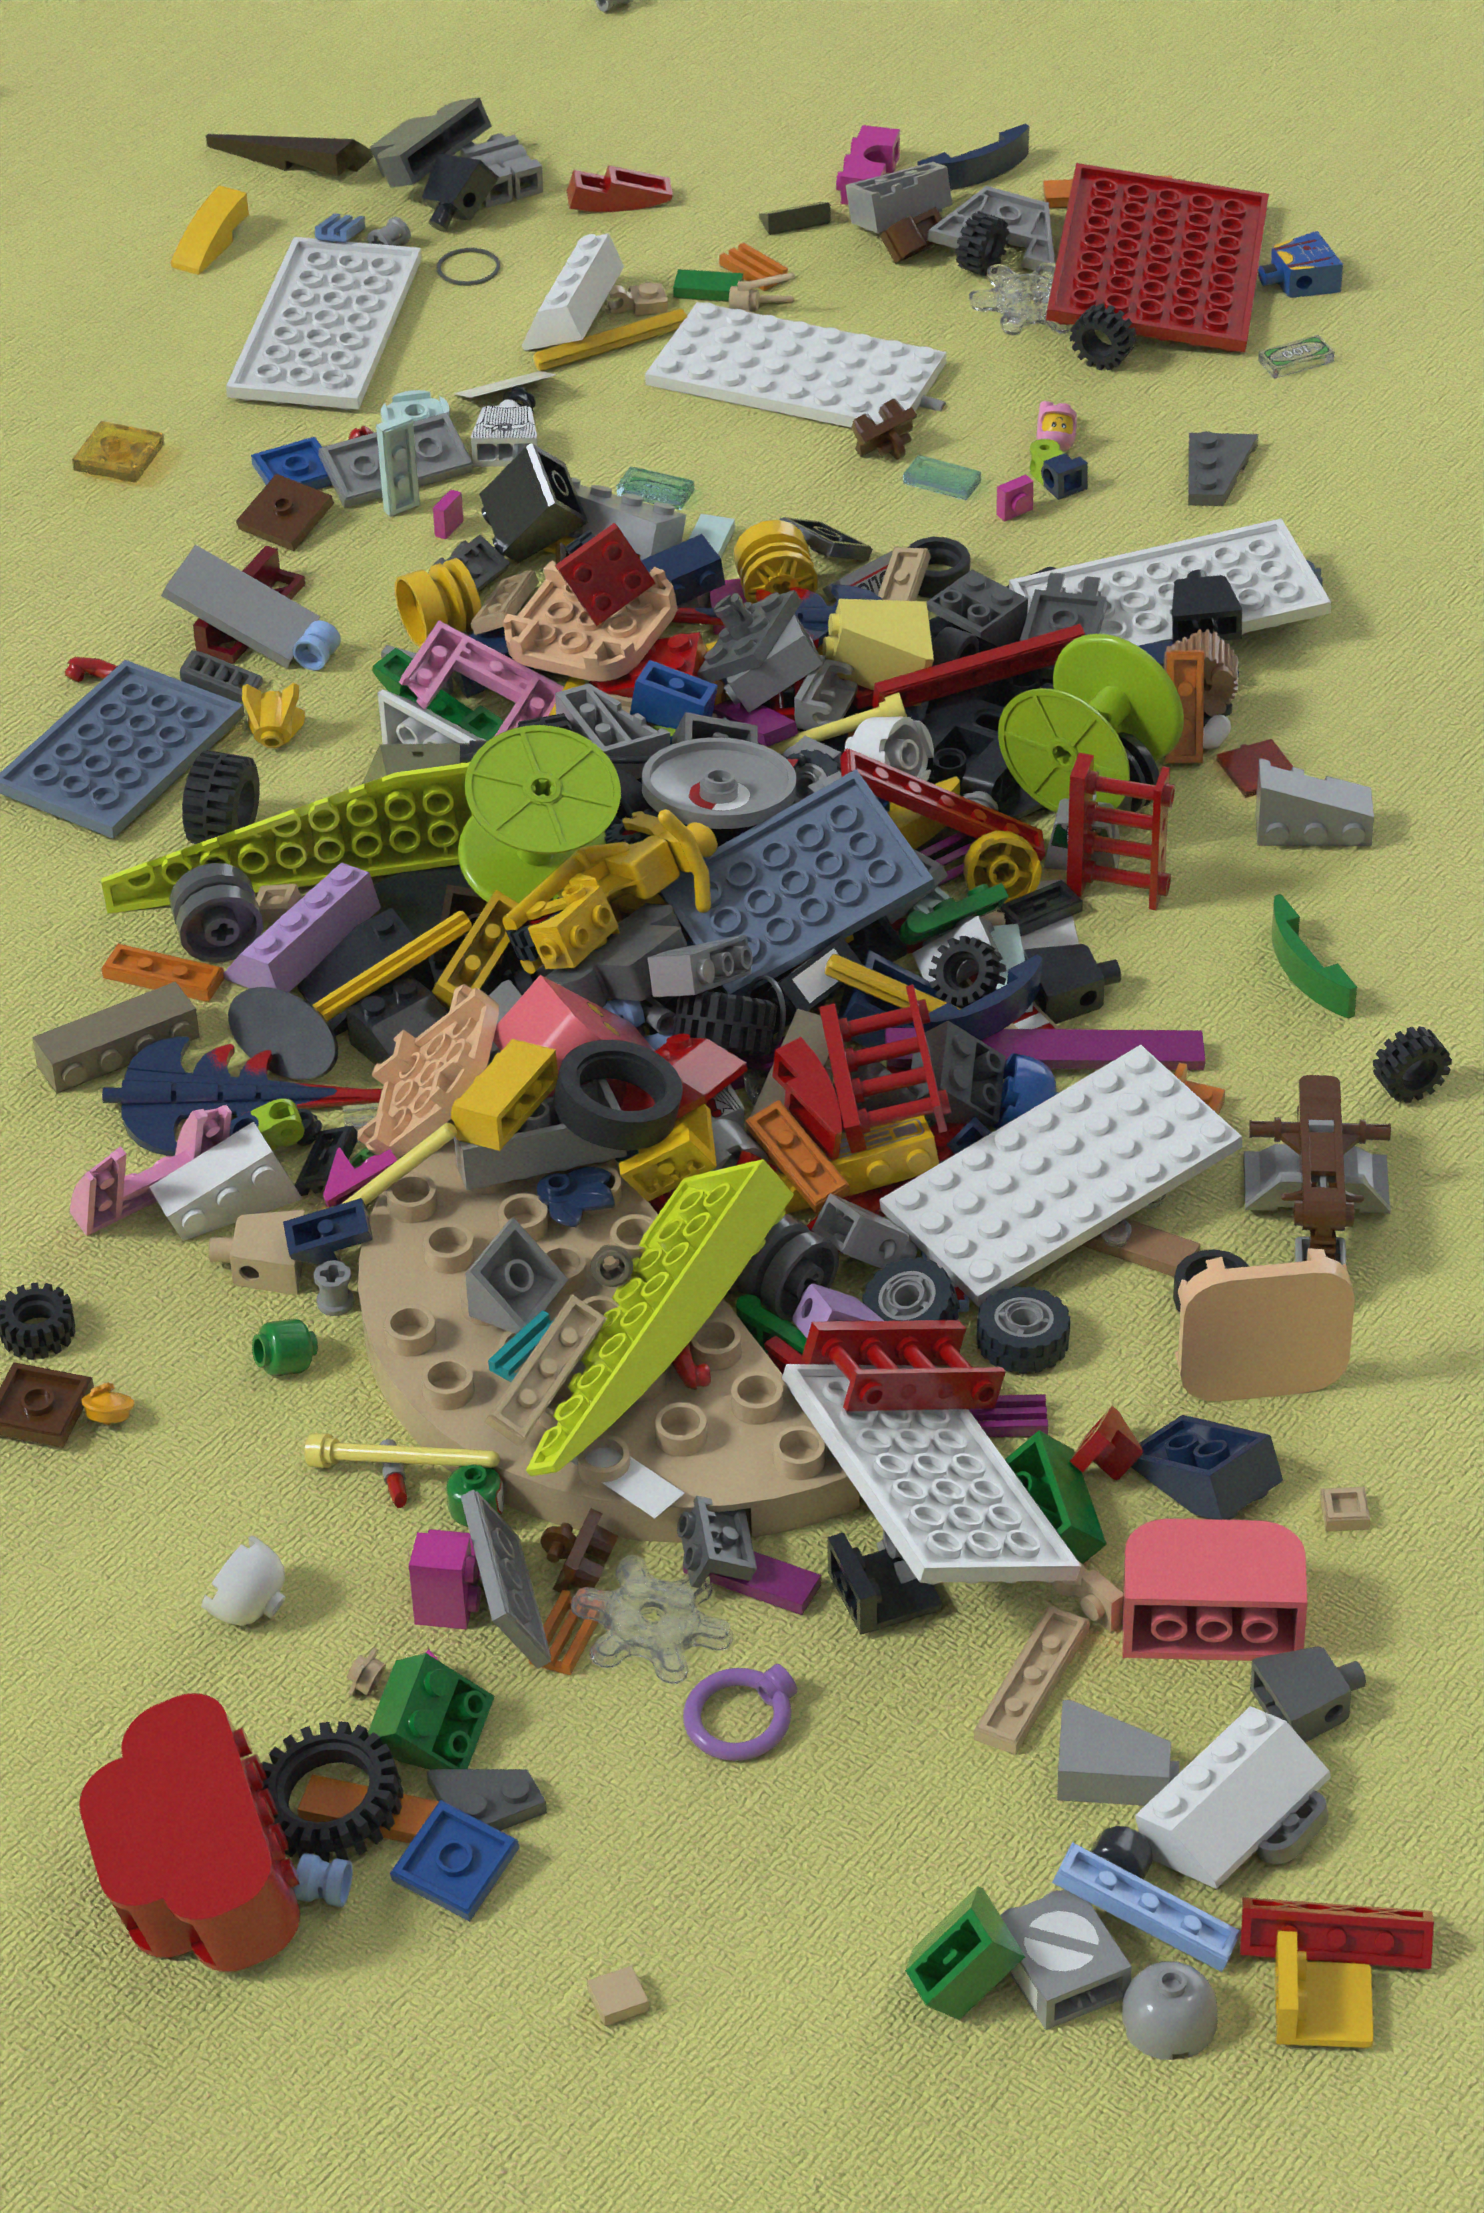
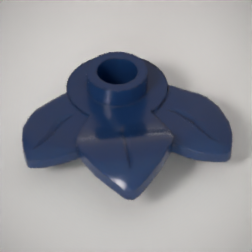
[537,1167,615,1227]

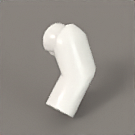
[1203,715,1231,749]

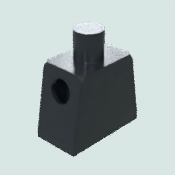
[422,153,499,232]
[1172,569,1242,644]
[1024,944,1121,1024]

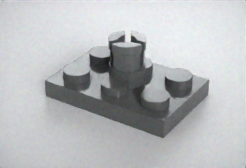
[697,590,802,683]

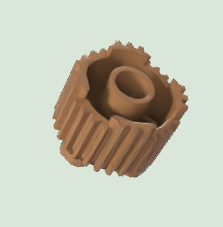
[1164,629,1238,716]

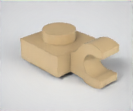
[608,283,668,316]
[1053,1561,1124,1633]

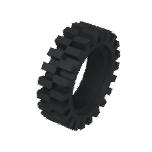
[262,1721,403,1863]

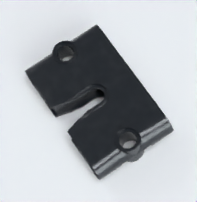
[921,670,1054,805]

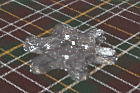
[969,263,1073,335]
[570,1555,733,1684]

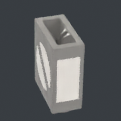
[1000,1889,1132,2030]

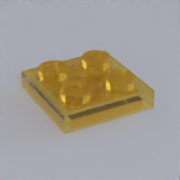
[72,421,165,483]

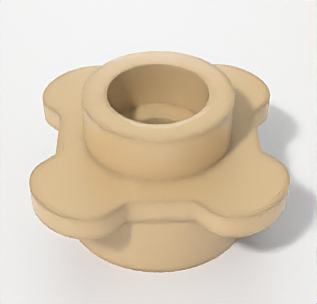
[347,1648,386,1696]

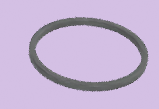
[437,248,500,286]
[745,975,786,1050]

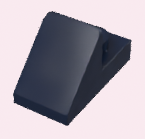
[283,1198,373,1265]

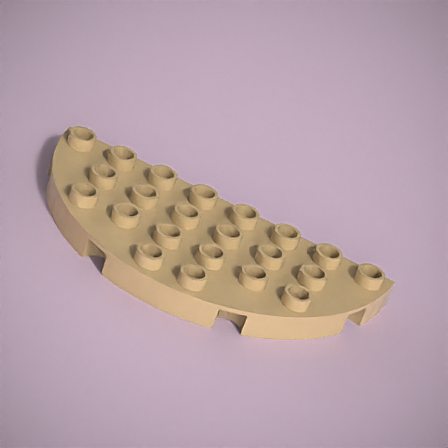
[358,1098,859,1543]

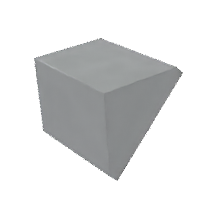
[465,1218,569,1334]

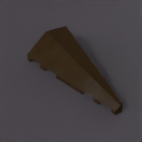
[206,134,373,176]

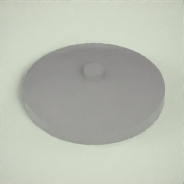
[642,738,797,829]

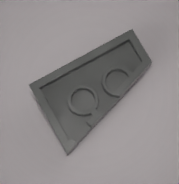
[1188,431,1258,506]

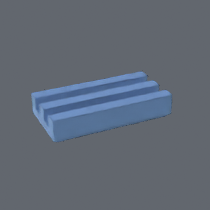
[315,214,365,243]

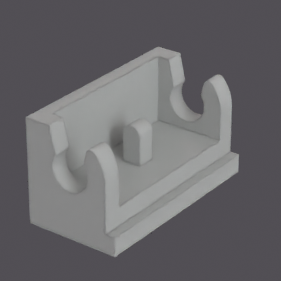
[794,655,858,730]

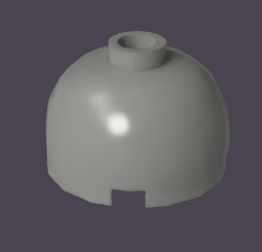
[1122,1961,1218,2060]

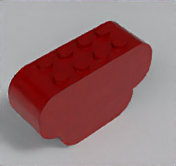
[79,1693,300,1972]

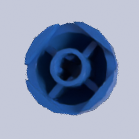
[993,1053,1059,1130]

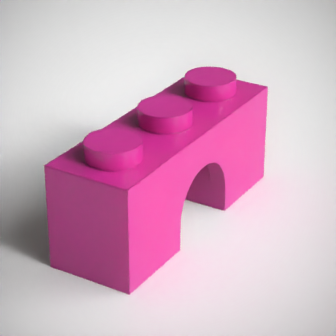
[836,125,900,205]

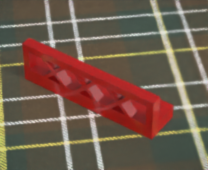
[1240,1897,1434,1969]

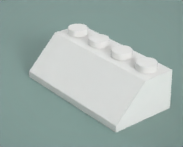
[522,233,624,351]
[378,690,486,744]
[1135,1706,1331,1889]

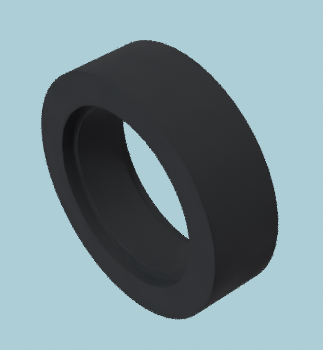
[553,1040,683,1150]

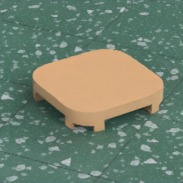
[503,561,678,681]
[357,984,499,1159]
[1175,1248,1355,1401]

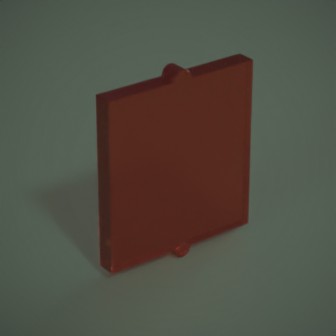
[1216,739,1293,798]

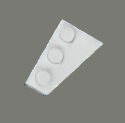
[149,1122,302,1241]

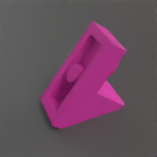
[323,1147,397,1207]

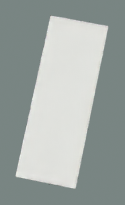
[570,1448,684,1518]

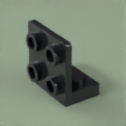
[827,1532,942,1635]

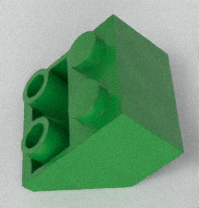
[368,1653,495,1770]
[905,1886,1026,2020]

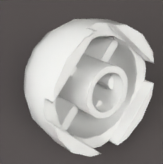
[201,1535,286,1626]

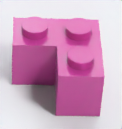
[409,1529,481,1630]

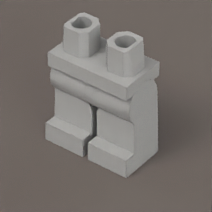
[460,133,543,208]

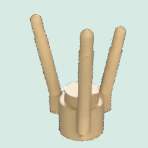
[729,273,795,315]

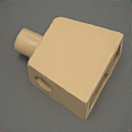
[209,1210,305,1295]

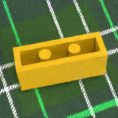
[432,890,519,1010]
[451,1039,558,1151]

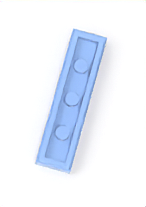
[1052,1842,1241,1972]

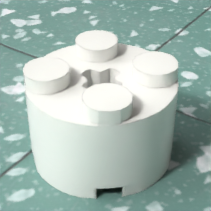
[845,717,934,781]

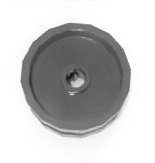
[169,863,264,963]
[734,1214,839,1322]

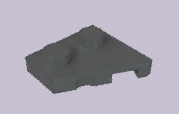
[427,1769,547,1831]

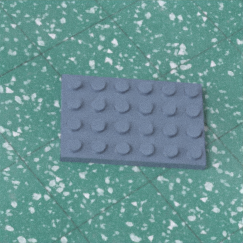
[0,660,245,839]
[659,769,936,996]

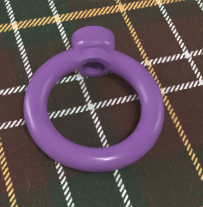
[683,1664,797,1761]

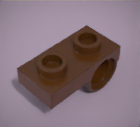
[879,207,942,264]

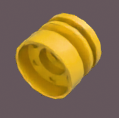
[734,520,817,604]
[395,558,481,648]

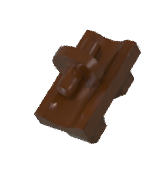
[851,398,917,459]
[540,1508,619,1593]

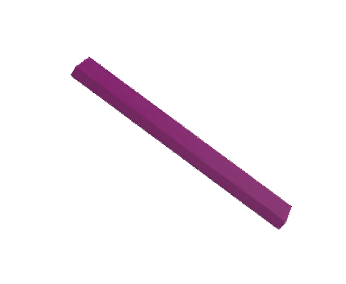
[885,1028,1206,1070]

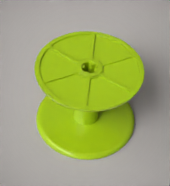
[998,634,1184,813]
[458,725,621,903]

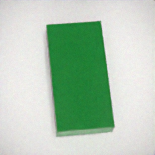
[673,269,743,301]

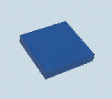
[251,437,333,490]
[390,1800,520,1922]

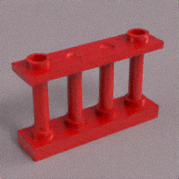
[1067,753,1175,910]
[819,985,951,1154]
[802,1320,1006,1412]

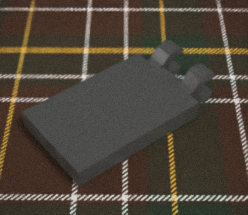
[1020,573,1107,680]

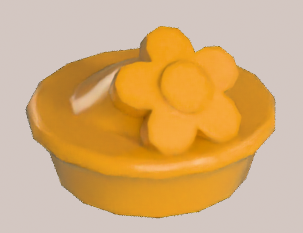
[82,1382,135,1425]

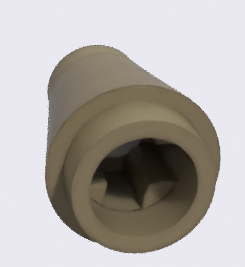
[591,1245,633,1287]

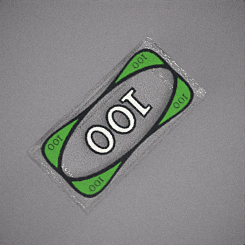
[1258,335,1335,379]

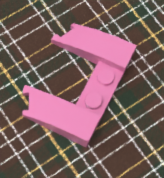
[399,621,564,737]
[70,1105,232,1236]

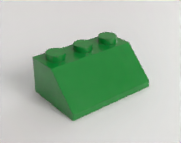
[1005,1431,1107,1564]

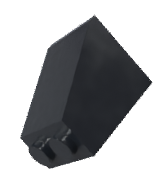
[479,443,588,563]

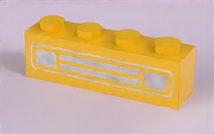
[767,1115,939,1214]

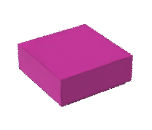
[433,489,464,540]

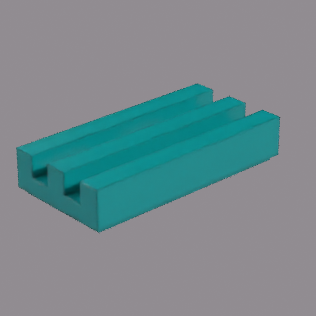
[488,1310,554,1382]

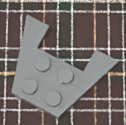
[927,186,1055,276]

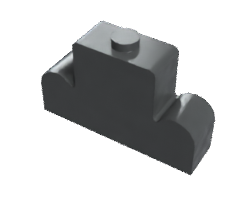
[370,97,492,187]
[545,903,687,1008]

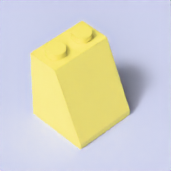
[822,599,934,706]

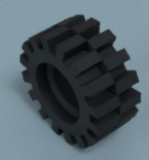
[955,211,1010,277]
[1070,304,1136,370]
[929,936,1007,1009]
[1373,1026,1452,1103]
[0,1282,75,1360]

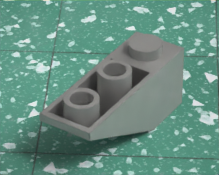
[648,935,753,997]

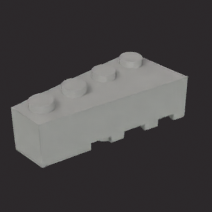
[568,477,686,560]
[454,1078,627,1190]

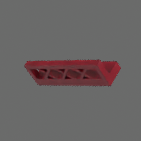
[193,546,306,664]

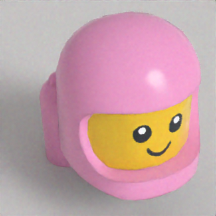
[1036,401,1077,452]

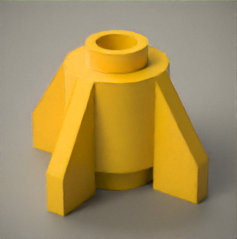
[242,683,305,748]

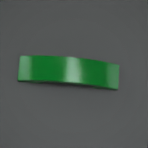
[372,648,504,741]
[1272,894,1357,1018]

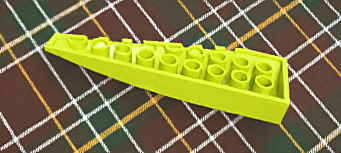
[101,762,472,914]
[526,1159,794,1477]

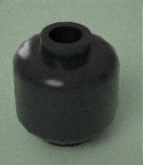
[1090,1826,1153,1880]

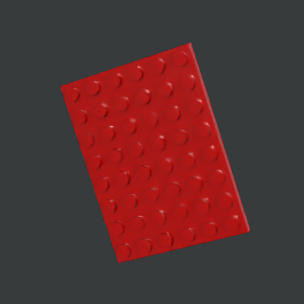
[1046,163,1269,352]

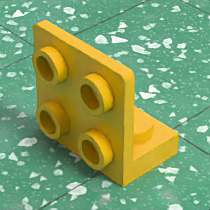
[619,1104,717,1202]
[1275,1931,1373,2048]

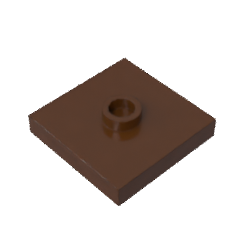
[236,474,334,551]
[0,1362,94,1448]

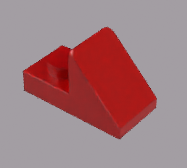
[1070,1406,1143,1480]

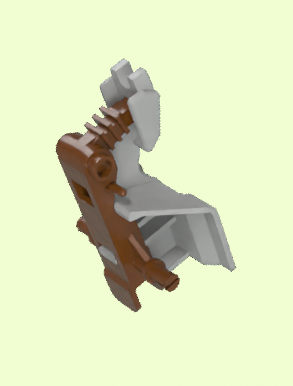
[1244,1075,1391,1266]

